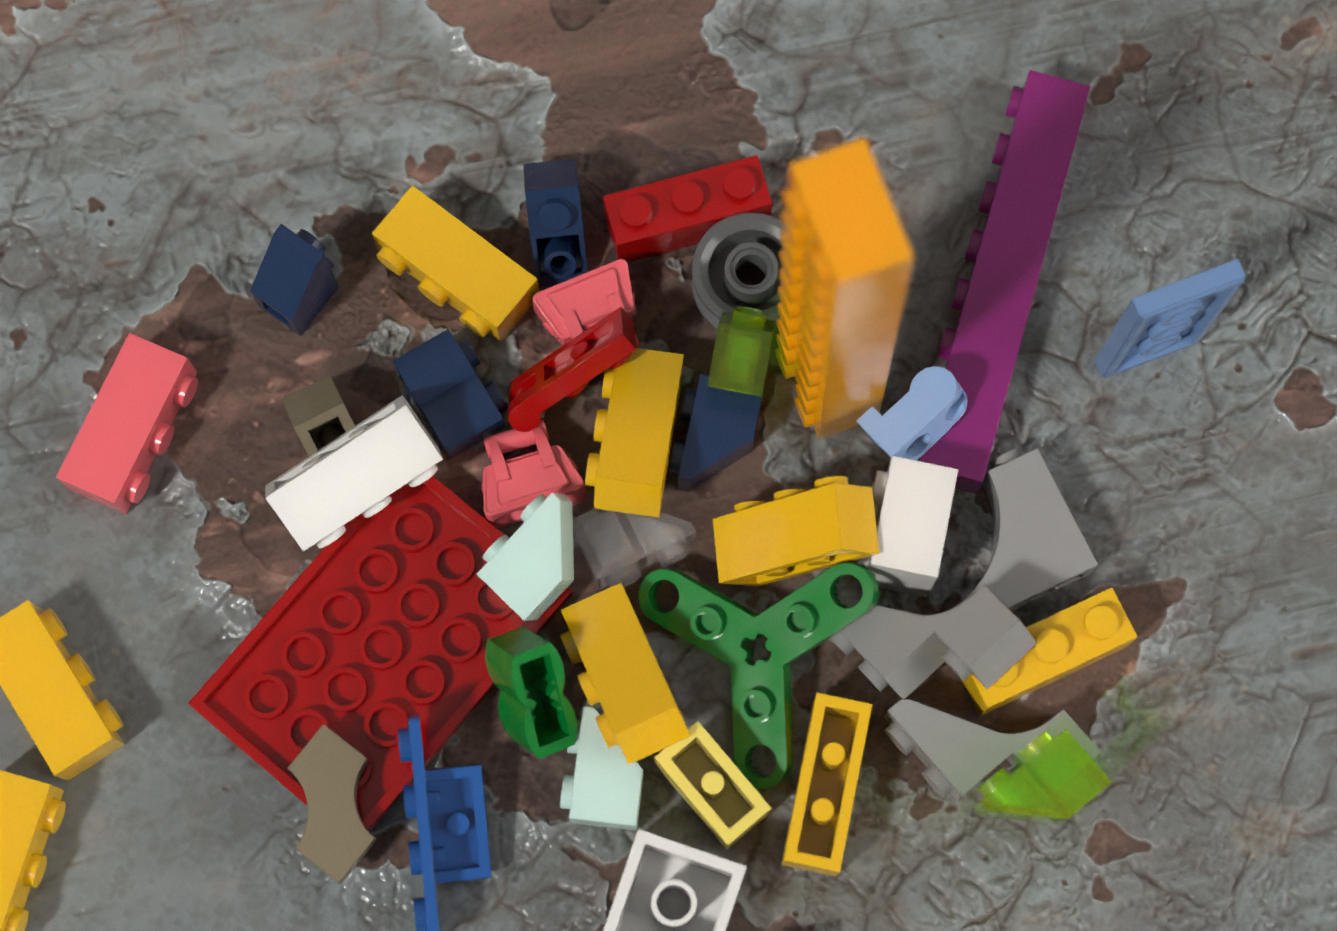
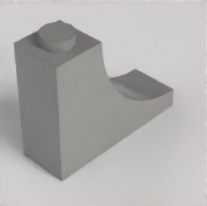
[950,448,1098,612]

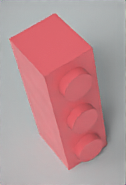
[56,333,198,515]

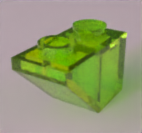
[973,729,1112,824]

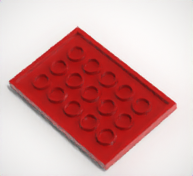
[188,476,573,832]

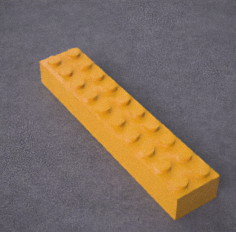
[775,137,914,440]

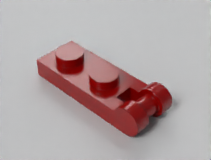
[508,307,636,432]

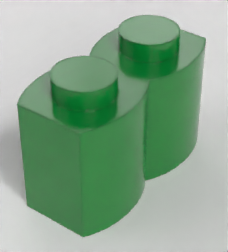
[485,626,577,759]

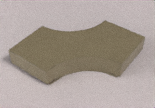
[288,724,377,884]

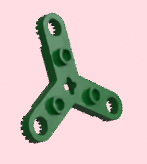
[638,563,879,789]

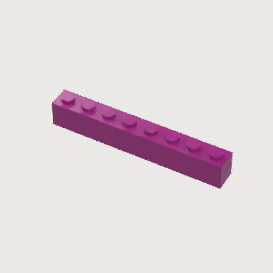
[918,70,1091,494]

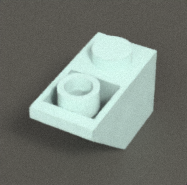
[477,492,574,621]
[560,706,644,831]

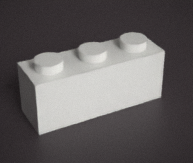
[265,395,443,552]

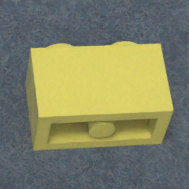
[654,721,771,850]

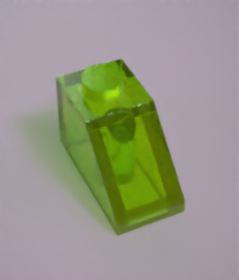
[707,307,776,397]

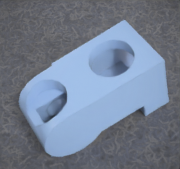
[857,366,968,461]

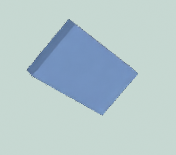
[1094,259,1246,378]

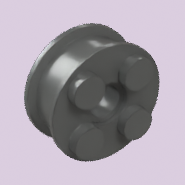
[692,213,785,340]

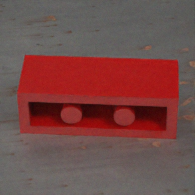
[603,155,772,263]

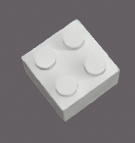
[856,456,958,597]
[603,829,747,931]

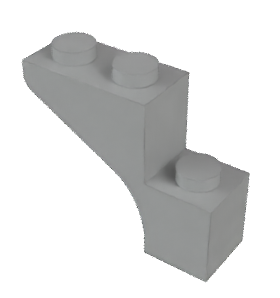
[830,586,1037,700]
[883,699,1101,802]

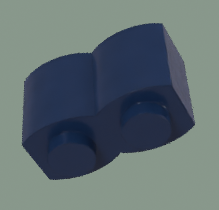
[392,329,508,459]

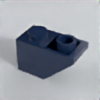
[523,159,588,286]
[250,224,339,336]
[670,374,764,492]

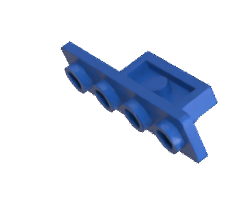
[398,713,491,931]

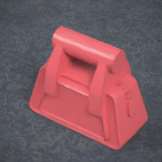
[533,259,641,348]
[482,420,587,528]

